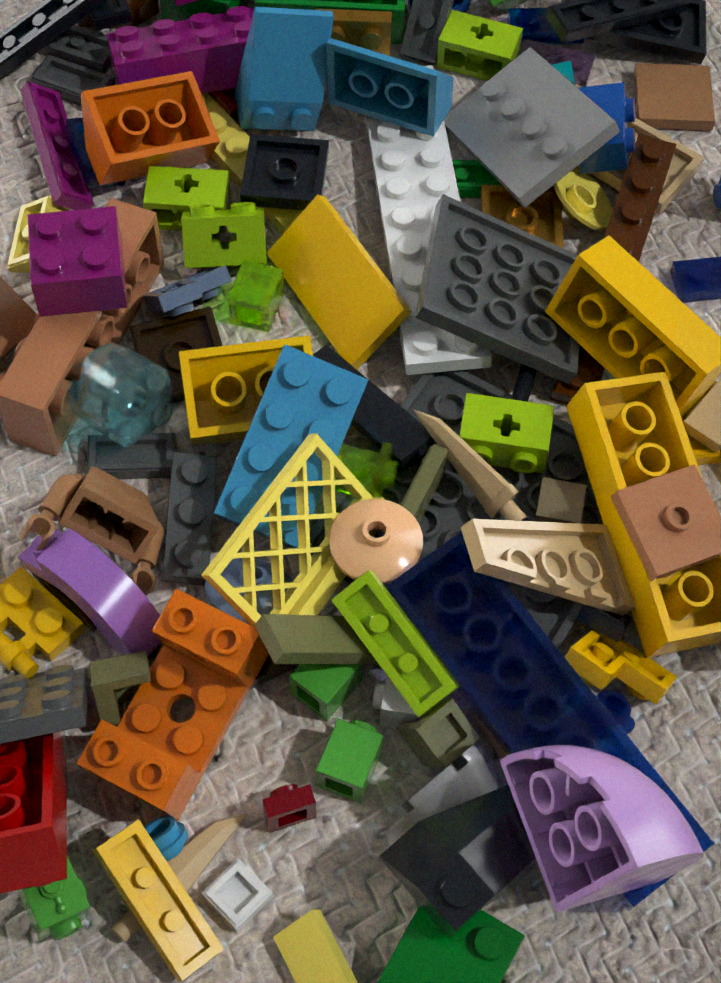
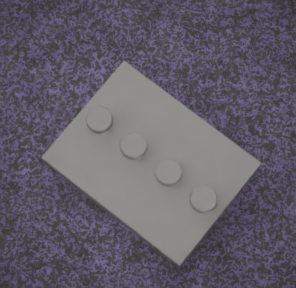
[444,47,620,208]

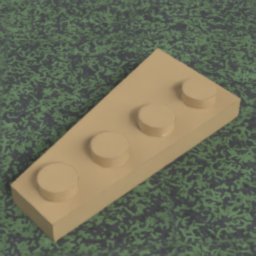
[460,519,636,616]

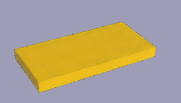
[267,194,412,370]

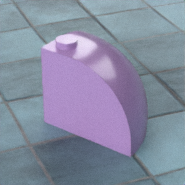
[500,745,704,913]

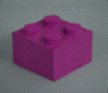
[28,206,128,317]

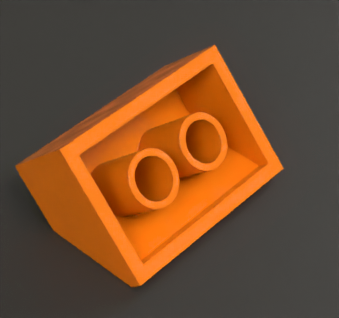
[81,71,220,186]

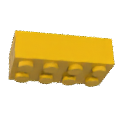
[545,236,721,416]

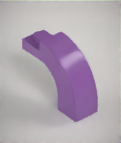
[18,528,161,657]

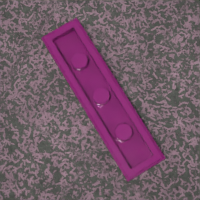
[20,81,94,210]

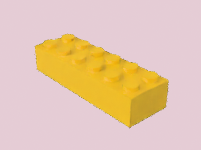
[566,371,721,658]

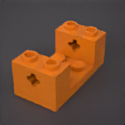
[76,588,269,821]

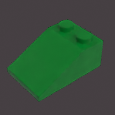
[378,906,525,983]

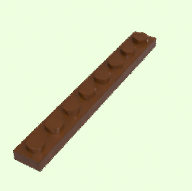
[551,134,677,405]

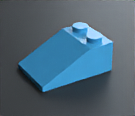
[234,7,334,131]

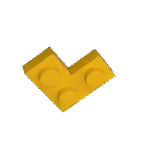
[561,629,678,705]

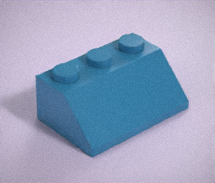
[326,38,454,137]

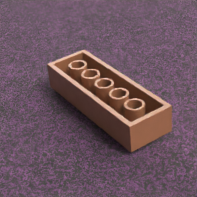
[0,198,164,457]

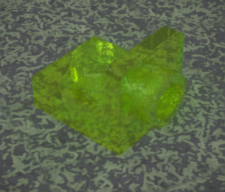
[334,442,398,497]

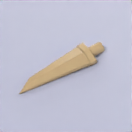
[414,410,527,521]
[111,814,247,943]

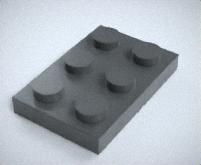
[0,665,89,744]

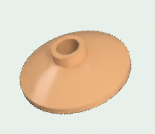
[329,499,423,584]

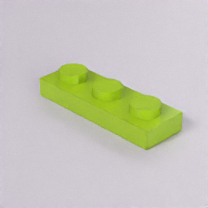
[331,570,460,717]

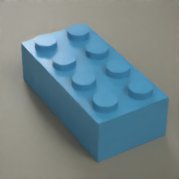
[213,344,368,548]

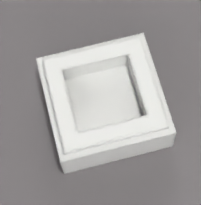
[201,858,273,933]

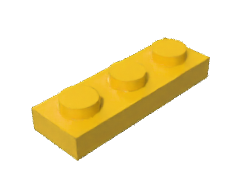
[93,819,224,982]

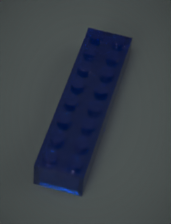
[386,531,715,912]

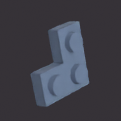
[142,266,232,317]

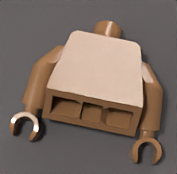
[19,466,164,596]

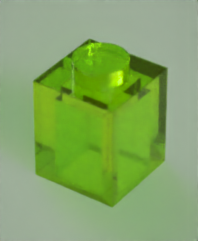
[228,260,284,332]

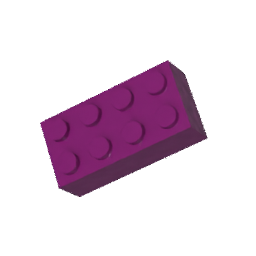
[106,6,254,94]

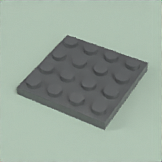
[415,194,580,384]

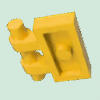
[0,567,86,679]

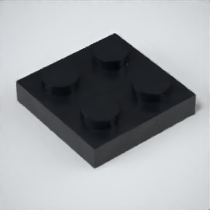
[240,134,329,210]

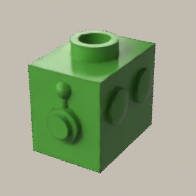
[17,856,90,942]

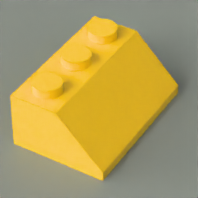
[179,335,313,447]

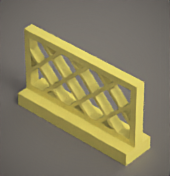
[201,433,385,627]

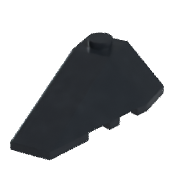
[379,784,536,939]

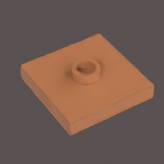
[611,464,721,581]

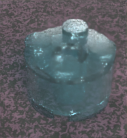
[69,343,173,447]

